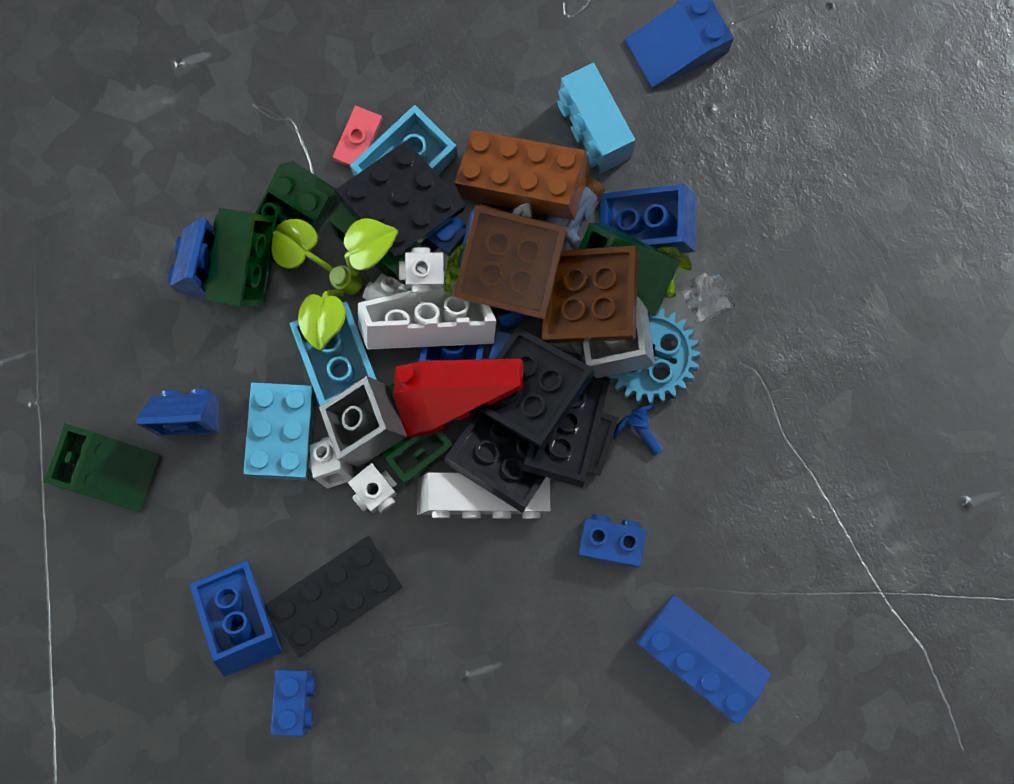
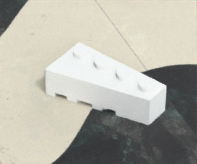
[358,279,496,349]
[417,472,551,519]

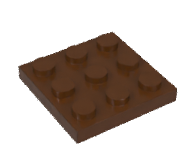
[454,205,567,319]
[542,246,639,343]

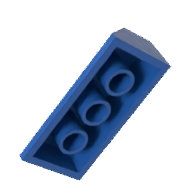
[636,595,772,725]

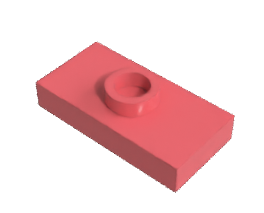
[332,105,383,167]

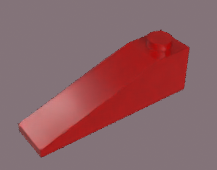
[393,359,524,438]

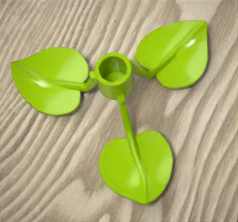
[271,218,398,351]

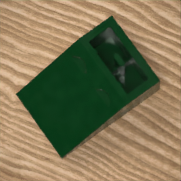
[255,161,338,272]
[579,223,680,316]
[381,382,453,487]
[43,423,160,513]

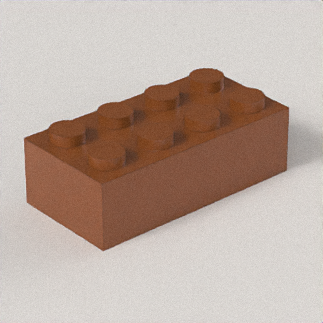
[454,130,591,220]

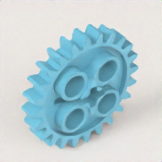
[607,308,700,404]

